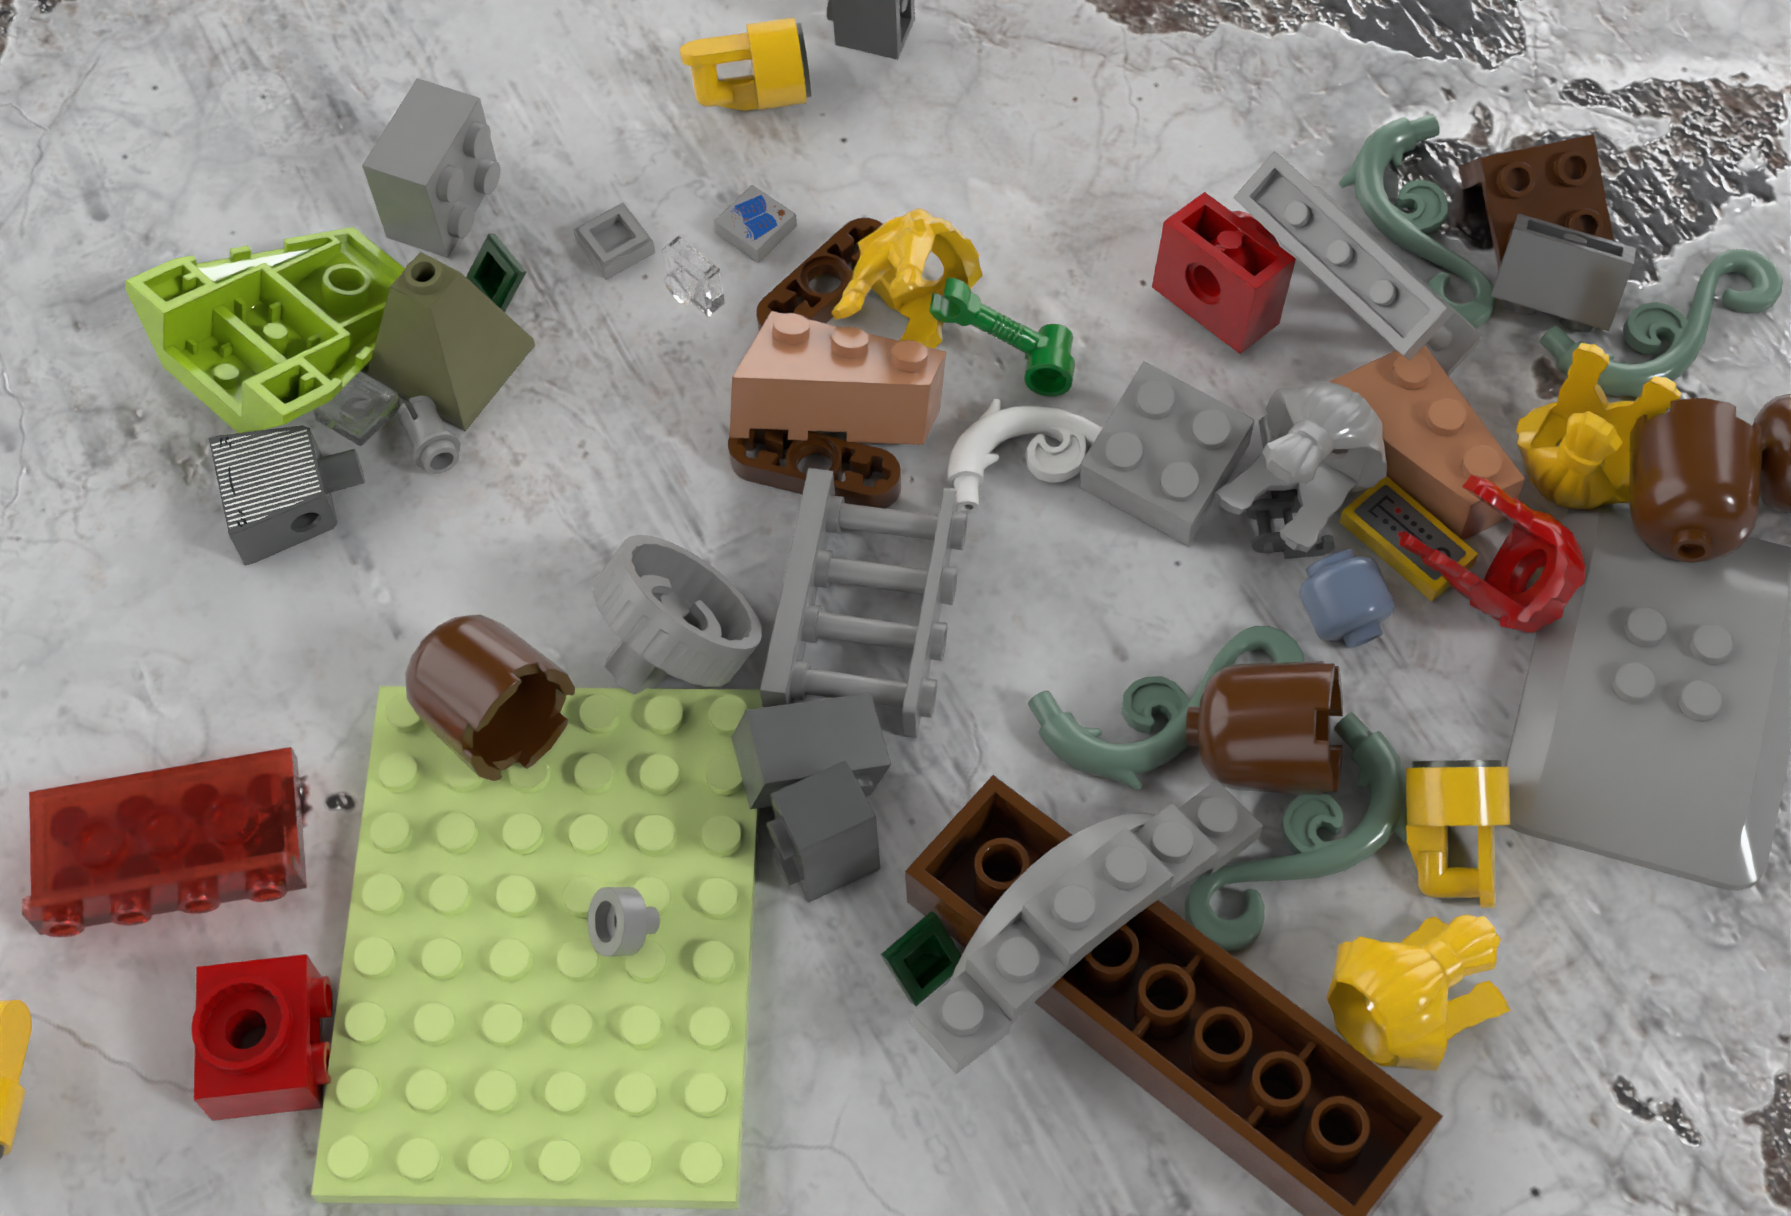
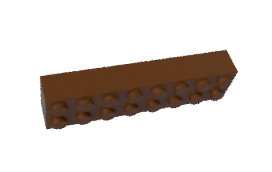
[905,775,1443,1216]

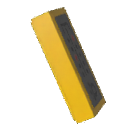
[1339,476,1478,602]

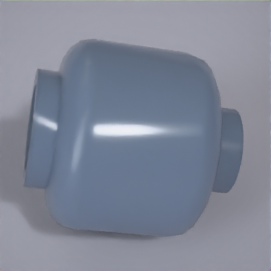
[1299,549,1395,649]

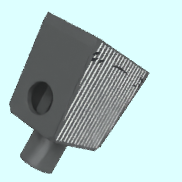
[209,425,365,566]

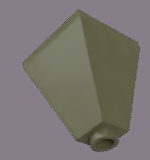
[367,252,535,432]

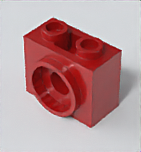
[1152,192,1296,354]
[191,954,333,1121]

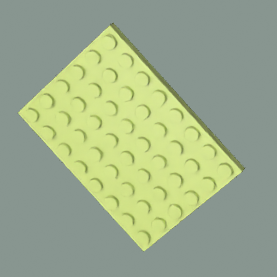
[311,686,763,1209]

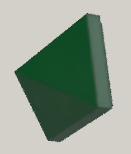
[466,234,527,312]
[880,911,962,1006]

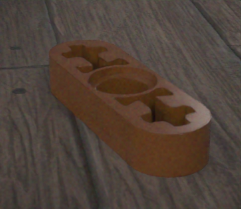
[756,218,883,331]
[728,428,901,509]

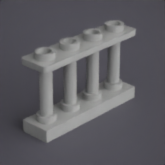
[1233,151,1483,376]
[760,468,968,738]

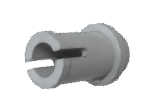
[397,396,460,474]

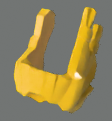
[831,208,983,349]
[1516,343,1682,510]
[1326,914,1510,1071]

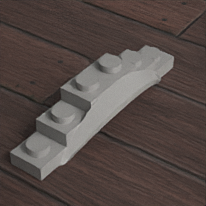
[910,779,1263,1074]

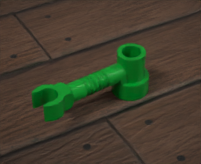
[929,278,1075,397]

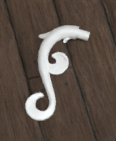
[947,399,1103,514]

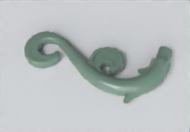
[1339,114,1496,329]
[1540,249,1783,398]
[1028,626,1304,790]
[1185,712,1407,951]

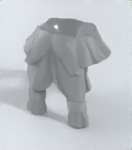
[1215,380,1387,553]

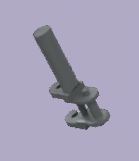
[1246,415,1335,559]

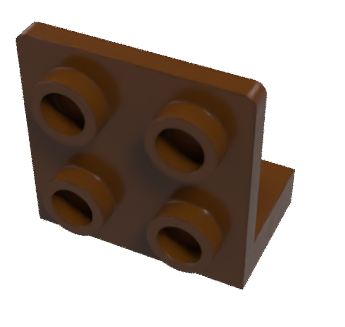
[1459,134,1614,271]

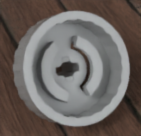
[592,535,762,695]

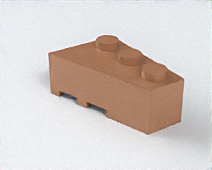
[729,311,946,445]
[1329,345,1525,541]

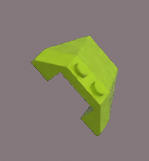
[125,227,405,433]

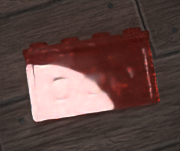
[22,747,307,938]

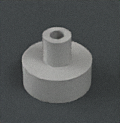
[588,887,660,957]

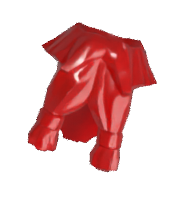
[1399,475,1585,634]

